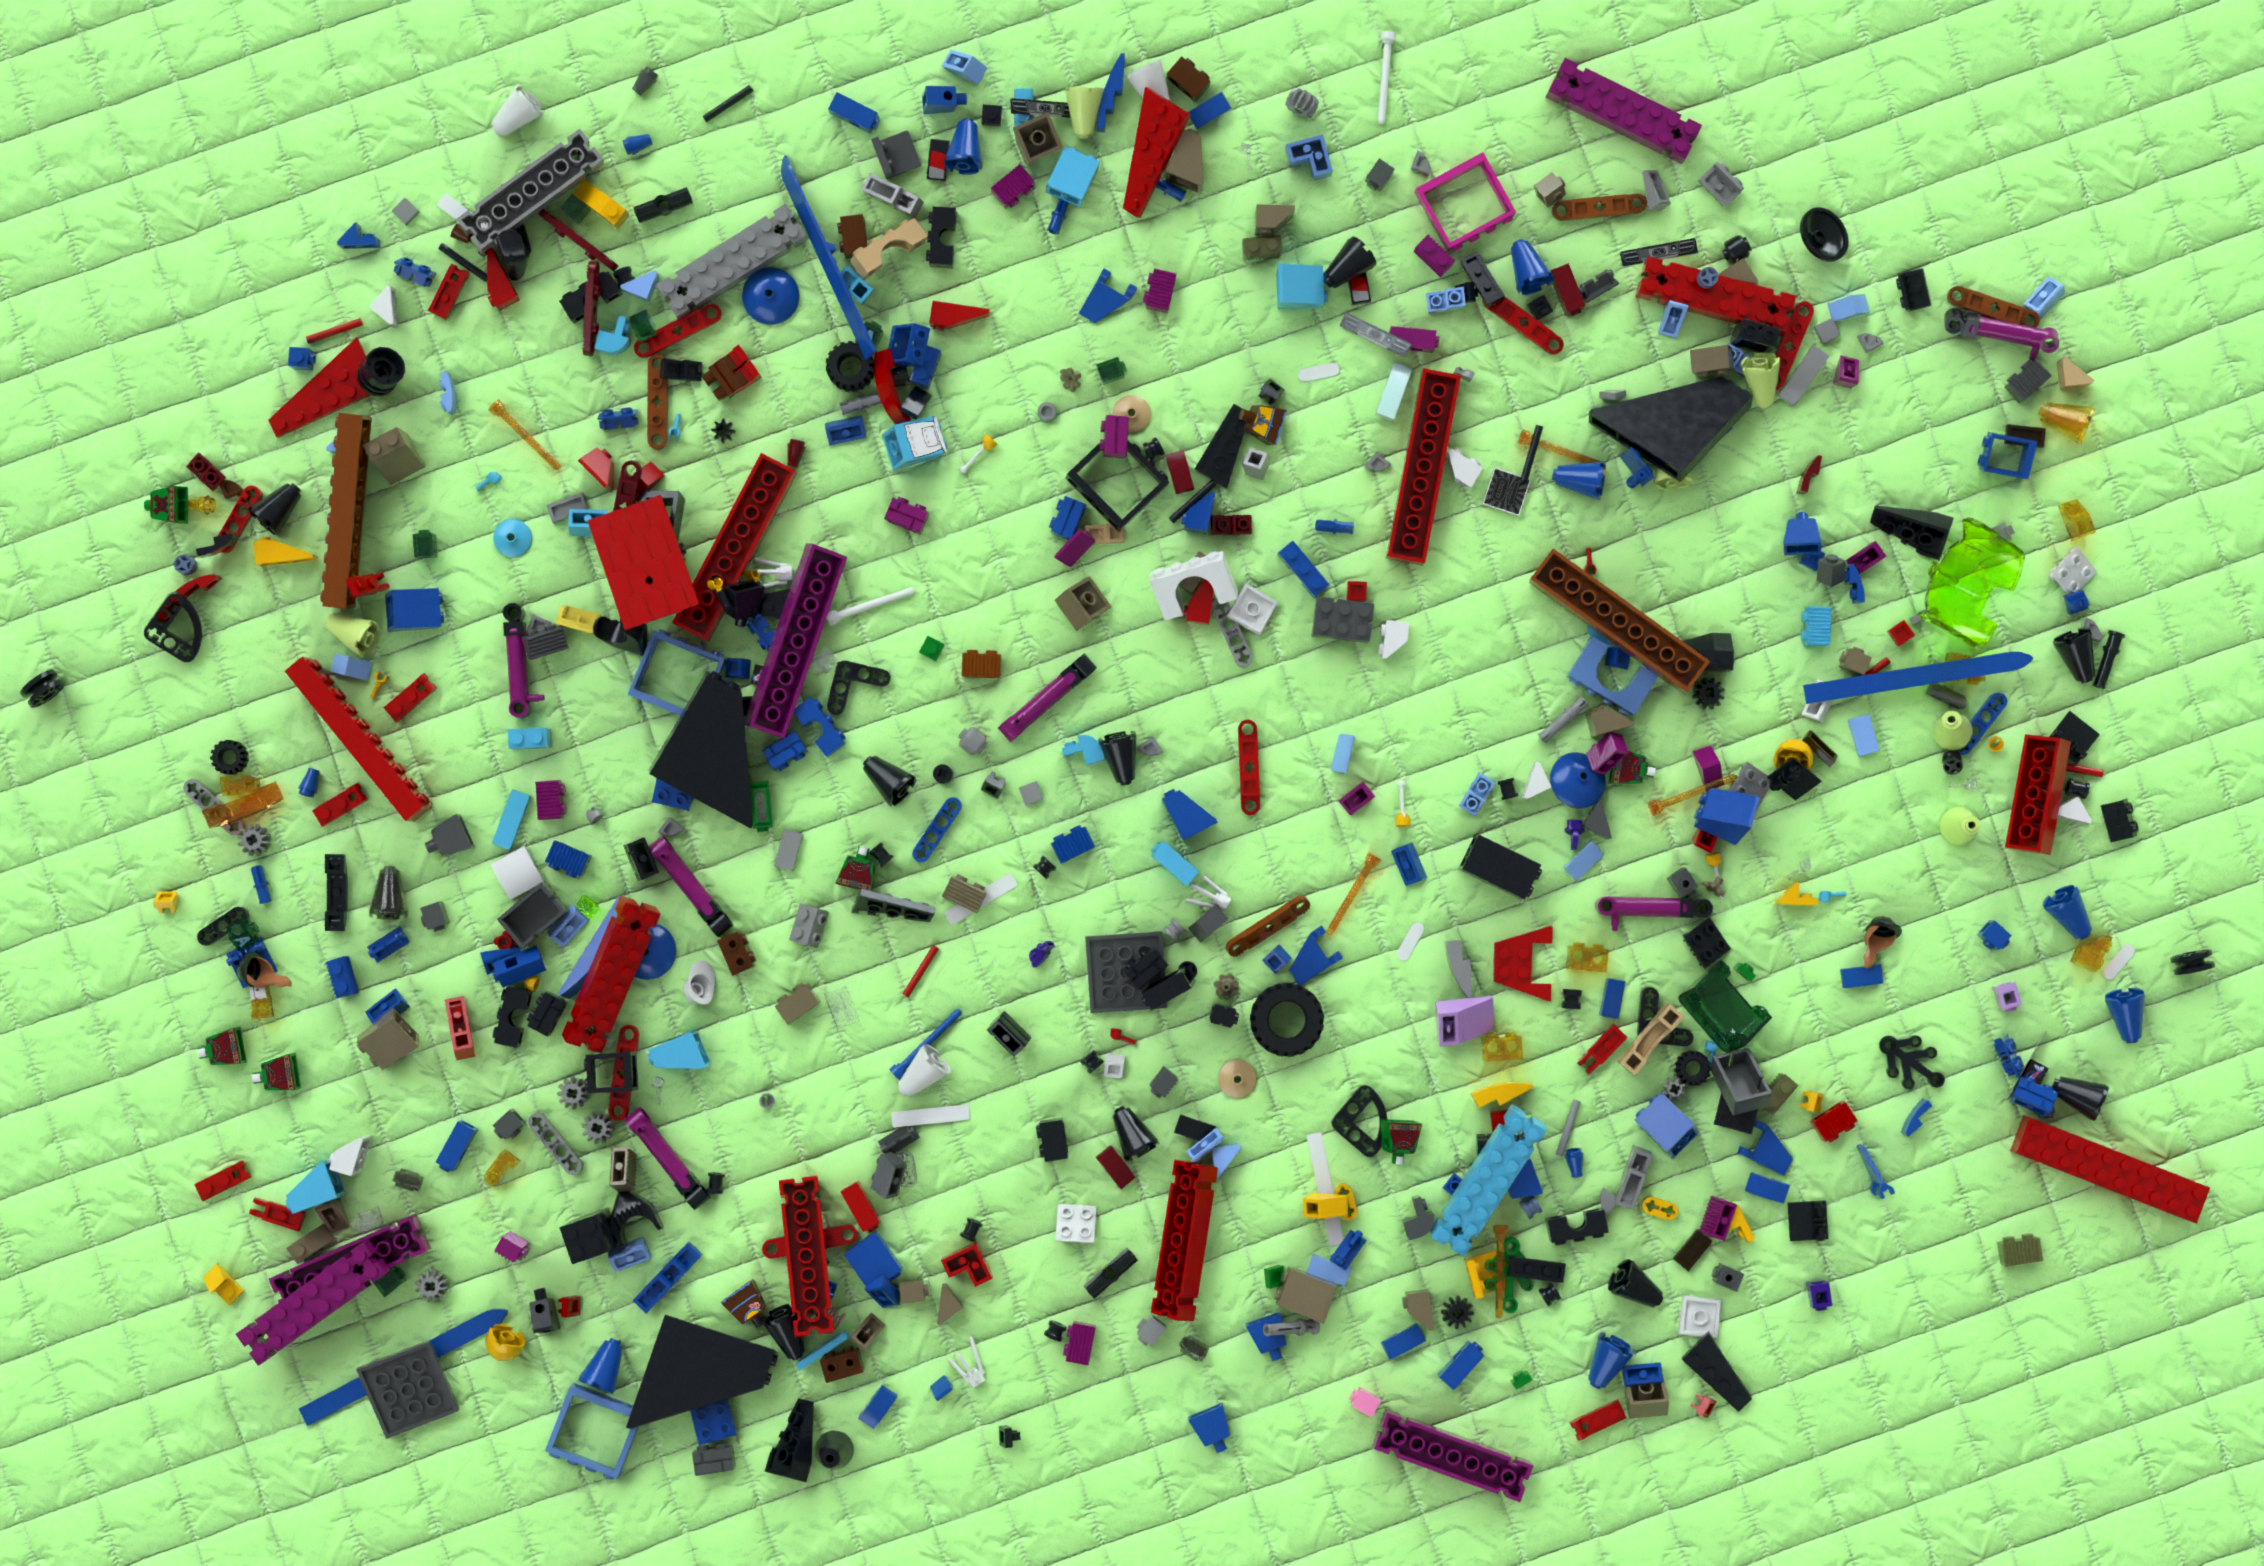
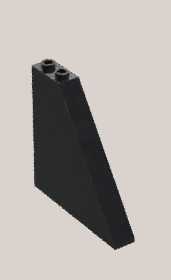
[1589,376,1753,482]
[649,671,753,829]
[626,1315,778,1429]

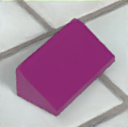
[1054,530,1095,567]

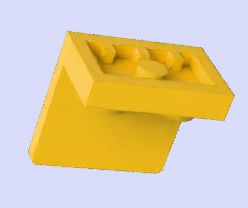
[1464,1249,1505,1299]

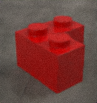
[941,1241,993,1287]

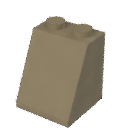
[1165,129,1203,194]
[363,427,425,485]
[357,1008,419,1070]
[1274,1266,1337,1324]

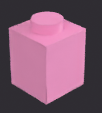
[1349,1386,1381,1417]

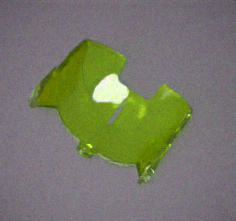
[1918,517,2025,650]

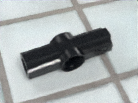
[633,187,693,223]
[1084,1248,1138,1299]

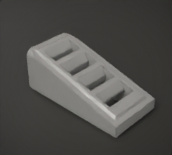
[1642,170,1671,211]

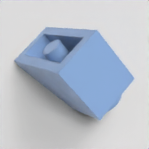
[942,50,987,84]

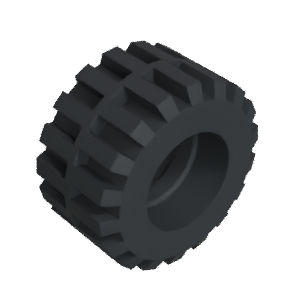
[826,341,874,392]

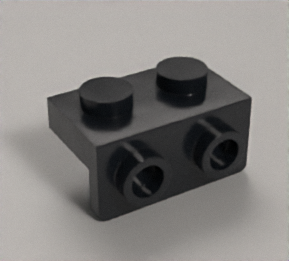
[1896,268,1932,312]
[2101,798,2139,843]

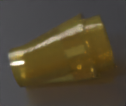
[188,495,216,515]

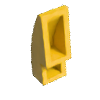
[1470,1082,1534,1108]

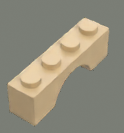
[850,218,928,280]
[1617,1003,1685,1075]

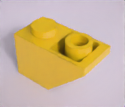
[1303,1193,1348,1219]

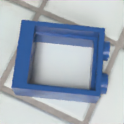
[888,323,930,368]
[1978,432,2037,479]

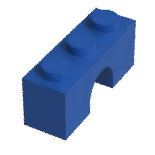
[1277,541,1330,599]
[794,697,846,757]

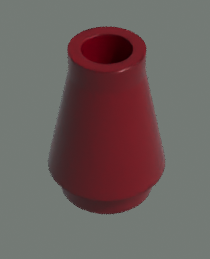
[787,439,806,468]

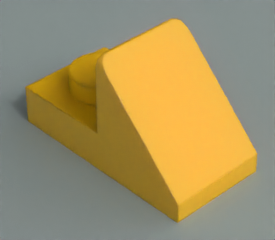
[1775,882,1818,906]
[1728,1203,1755,1243]
[203,1263,245,1305]

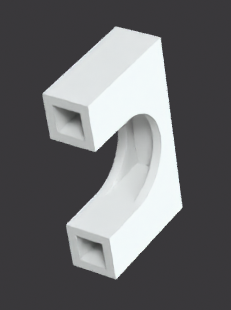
[1149,551,1238,620]

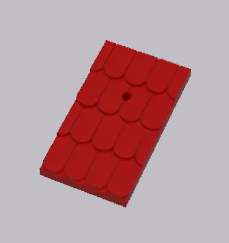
[587,495,699,630]

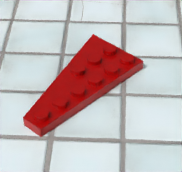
[1123,87,1191,218]
[268,337,371,438]

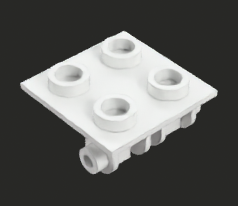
[2048,546,2097,594]
[1056,1204,1096,1243]

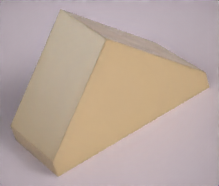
[2057,357,2095,389]

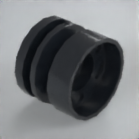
[357,347,405,397]

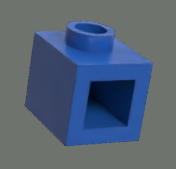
[288,347,316,371]
[1977,920,2012,950]

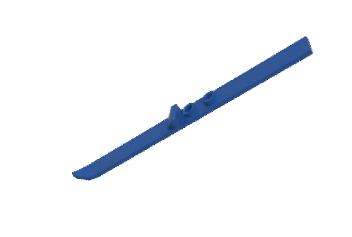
[781,155,876,360]
[1803,652,2033,704]
[299,1309,508,1426]

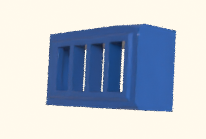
[480,947,521,975]

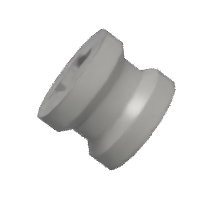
[1163,918,1187,942]

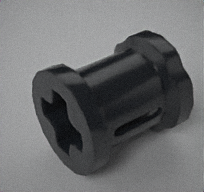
[1497,778,1518,800]
[2065,778,2090,799]
[869,842,894,868]
[706,1172,725,1194]
[960,1217,983,1242]

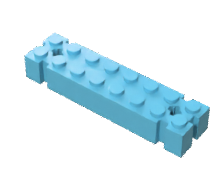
[1430,1104,1547,1256]

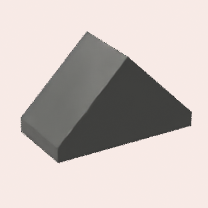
[1582,801,1612,839]
[1188,904,1229,942]

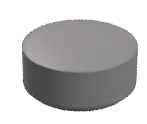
[1037,402,1057,422]

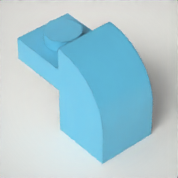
[840,265,875,305]
[594,315,632,355]
[1062,735,1105,765]

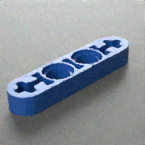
[1954,693,2007,755]
[912,797,962,862]

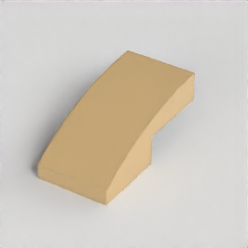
[1083,524,1125,545]

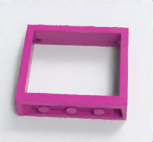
[1414,152,1516,252]

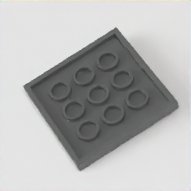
[1085,931,1167,1013]
[356,1340,460,1439]

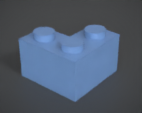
[1285,135,1333,181]

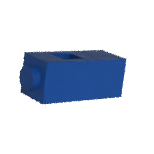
[828,92,880,134]
[492,945,546,988]
[436,1120,478,1172]
[1437,1340,1484,1390]

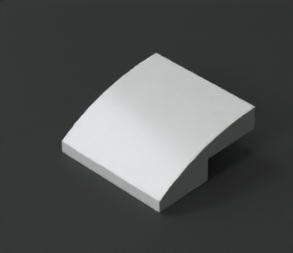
[491,845,544,900]

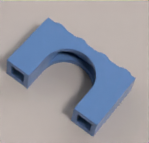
[1566,636,1658,717]

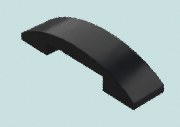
[325,854,348,931]

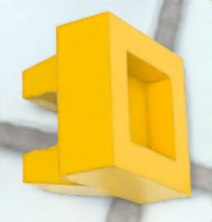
[153,891,178,913]
[1800,1091,1824,1113]

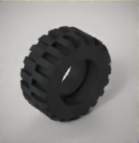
[1250,983,1324,1057]

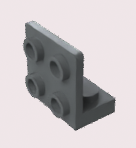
[871,130,921,180]

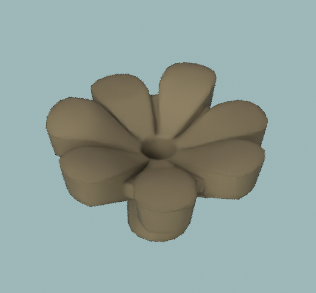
[1060,368,1081,392]
[1702,876,1725,897]
[1214,974,1239,999]

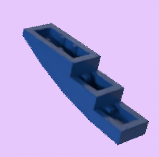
[1097,53,1125,133]
[632,1242,703,1314]

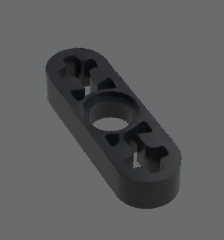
[197,907,249,946]

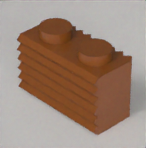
[962,650,1001,678]

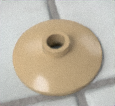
[1113,395,1151,433]
[1218,1060,1256,1098]

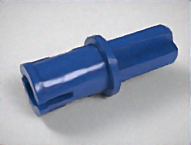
[1156,178,1187,202]
[1047,199,1069,235]
[1315,519,1354,535]
[251,865,272,904]

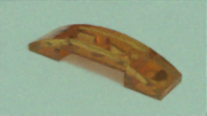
[202,781,283,828]

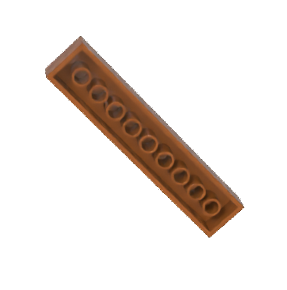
[320,413,372,609]
[1529,549,1710,695]

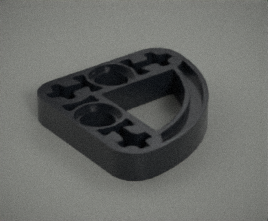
[144,592,202,662]
[1331,1085,1387,1157]

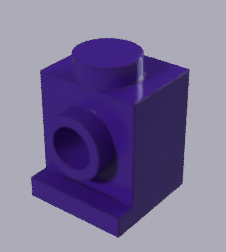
[1806,1280,1832,1311]

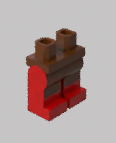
[702,344,762,401]

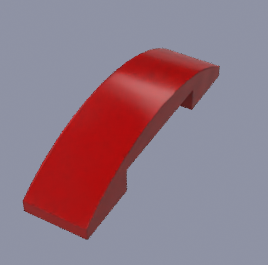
[874,348,911,425]
[158,574,222,622]

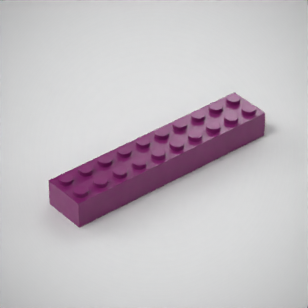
[744,543,847,738]

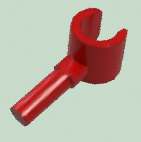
[1583,548,1597,574]
[1110,1028,1136,1045]

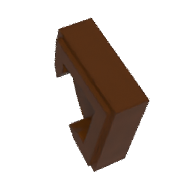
[220,480,244,499]

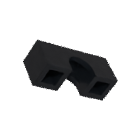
[926,206,957,269]
[559,272,623,324]
[492,986,533,1048]
[1545,1208,1609,1245]

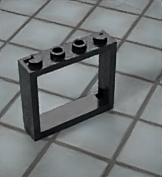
[1065,441,1169,532]

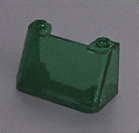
[1678,959,1772,1053]

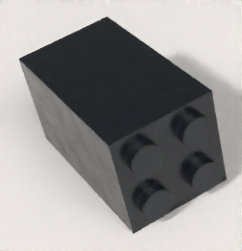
[1458,834,1542,900]
[559,1207,618,1265]

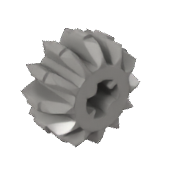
[1285,88,1319,118]
[237,824,272,856]
[557,1076,589,1110]
[582,1111,615,1144]
[415,1269,449,1302]

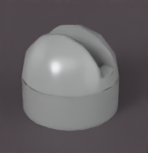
[586,807,603,824]
[759,1093,775,1109]

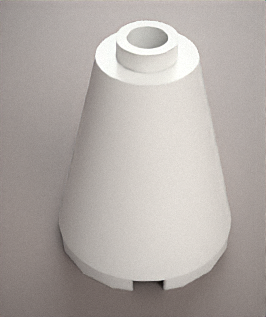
[1126,59,1170,101]
[492,83,545,136]
[898,1044,951,1097]

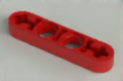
[214,485,263,554]

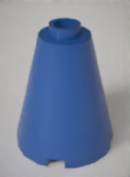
[944,118,982,175]
[1511,239,1554,295]
[1552,462,1606,500]
[2042,885,2092,940]
[2105,988,2145,1043]
[1588,1332,1635,1389]
[578,1338,623,1394]

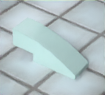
[1375,362,1412,421]

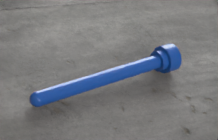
[889,1009,962,1080]

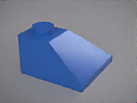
[1181,492,1215,535]

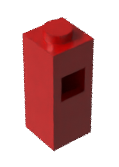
[840,1180,881,1233]

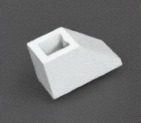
[1446,448,1483,490]
[1378,620,1409,660]

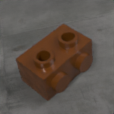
[717,931,757,976]
[820,1346,865,1383]

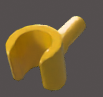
[370,672,388,698]

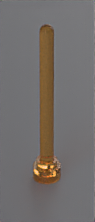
[488,399,561,470]
[1518,429,1602,463]
[1647,774,1737,816]
[1326,852,1381,936]
[1493,1225,1509,1319]

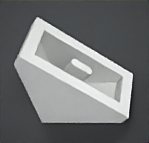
[369,286,398,328]
[1521,761,1551,799]
[2058,797,2092,824]

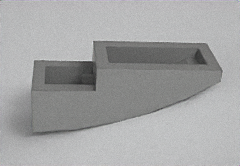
[861,173,924,219]
[1777,345,1829,407]
[1444,940,1472,998]
[1615,1145,1653,1210]

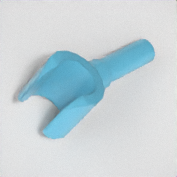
[668,414,681,442]
[475,472,502,491]
[1818,891,1846,902]
[1704,1041,1717,1067]

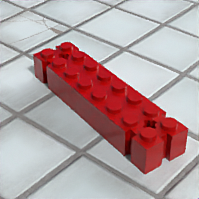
[1635,256,1796,336]
[562,895,661,1054]
[1151,1160,1218,1321]
[779,1176,834,1338]

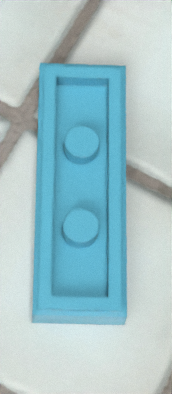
[492,789,531,850]
[796,1330,850,1371]

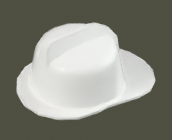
[683,960,715,1005]

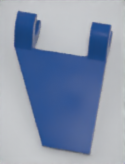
[1078,268,1138,323]
[1289,925,1343,985]
[1737,1119,1793,1176]
[1857,1144,1895,1199]

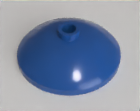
[742,267,800,325]
[1550,752,1606,809]
[634,924,676,980]

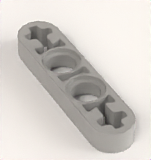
[1212,599,1252,668]
[183,779,245,835]
[528,1112,583,1175]

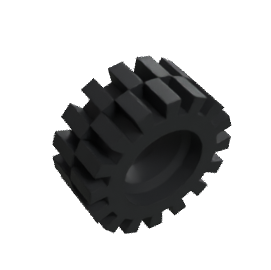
[210,740,249,775]
[1674,1050,1712,1086]

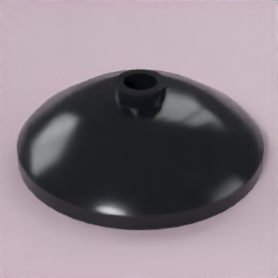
[1800,207,1849,262]

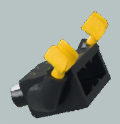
[707,570,765,627]

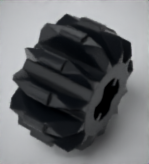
[1692,677,1725,710]
[1441,1295,1474,1329]

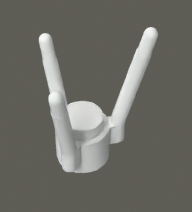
[754,558,792,588]
[1186,876,1231,911]
[949,1336,985,1388]

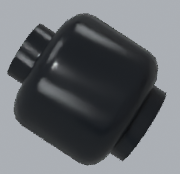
[1722,235,1752,263]

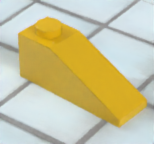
[572,180,629,229]
[253,537,318,566]

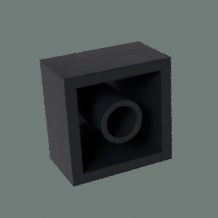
[1036,1117,1069,1162]

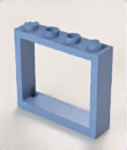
[628,629,727,715]
[545,1382,639,1479]

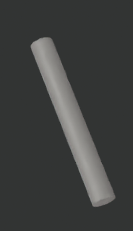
[1556,1099,1581,1156]

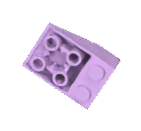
[1435,996,1494,1046]

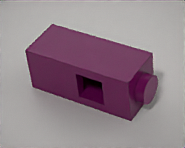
[1389,326,1439,353]

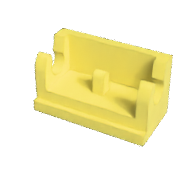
[555,605,601,635]

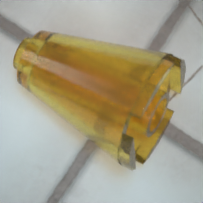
[2038,402,2095,444]

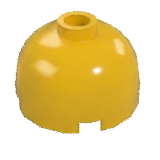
[1773,739,1813,771]
[485,1324,526,1361]

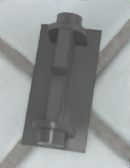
[1579,269,1619,303]
[878,1126,920,1154]

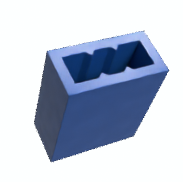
[843,1230,903,1286]

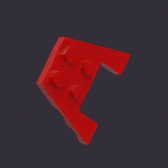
[1493,926,1553,1001]

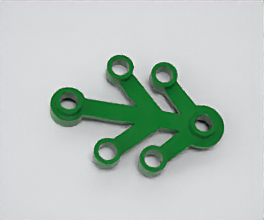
[1484,1237,1534,1313]

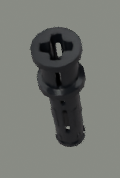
[2092,630,2125,689]

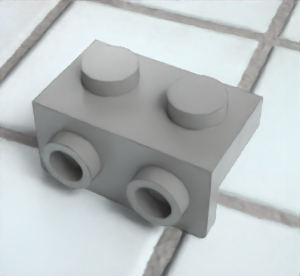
[1698,162,1744,208]
[789,903,829,948]

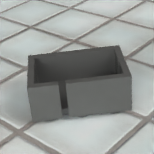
[1311,596,1374,643]
[497,881,570,949]
[1711,1047,1772,1115]

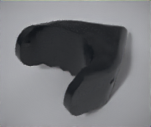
[496,224,531,281]
[593,616,648,656]
[610,1191,664,1248]

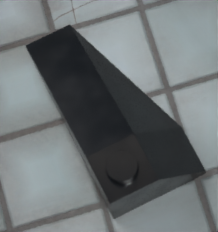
[1870,505,1954,560]
[1683,633,1734,672]
[765,1398,814,1482]

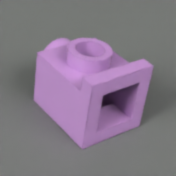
[1992,982,2022,1012]

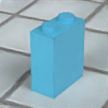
[1045,146,1100,207]
[1151,841,1199,886]

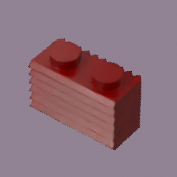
[1810,1101,1858,1142]

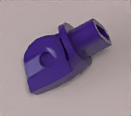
[1564,820,1585,850]
[1029,941,1055,968]

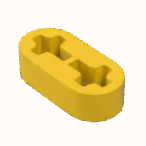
[1334,1183,1357,1220]
[1641,1196,1678,1220]

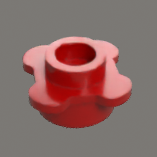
[494,931,517,949]

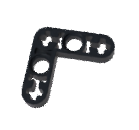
[827,661,891,715]
[1637,987,1694,1046]

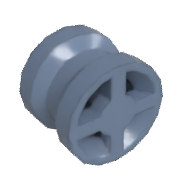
[1697,267,1718,289]
[174,555,197,575]
[1519,1196,1543,1219]

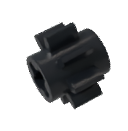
[711,419,736,444]

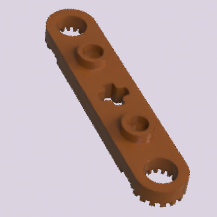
[1552,193,1647,221]
[1947,286,2040,328]
[647,354,668,450]
[1226,895,1310,957]

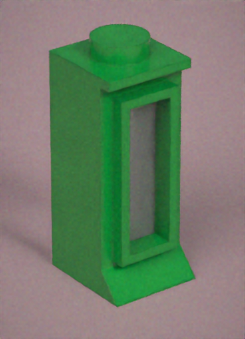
[749,781,773,832]

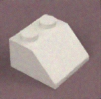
[328,1135,372,1176]

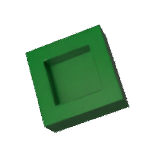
[919,635,945,661]
[1733,963,1756,981]
[1264,1265,1284,1289]
[1510,1370,1532,1390]

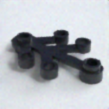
[1879,1035,1945,1089]

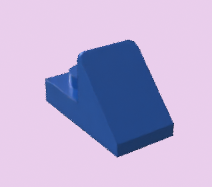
[337,222,380,249]

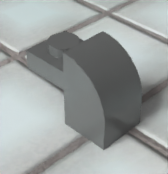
[1402,1195,1434,1240]

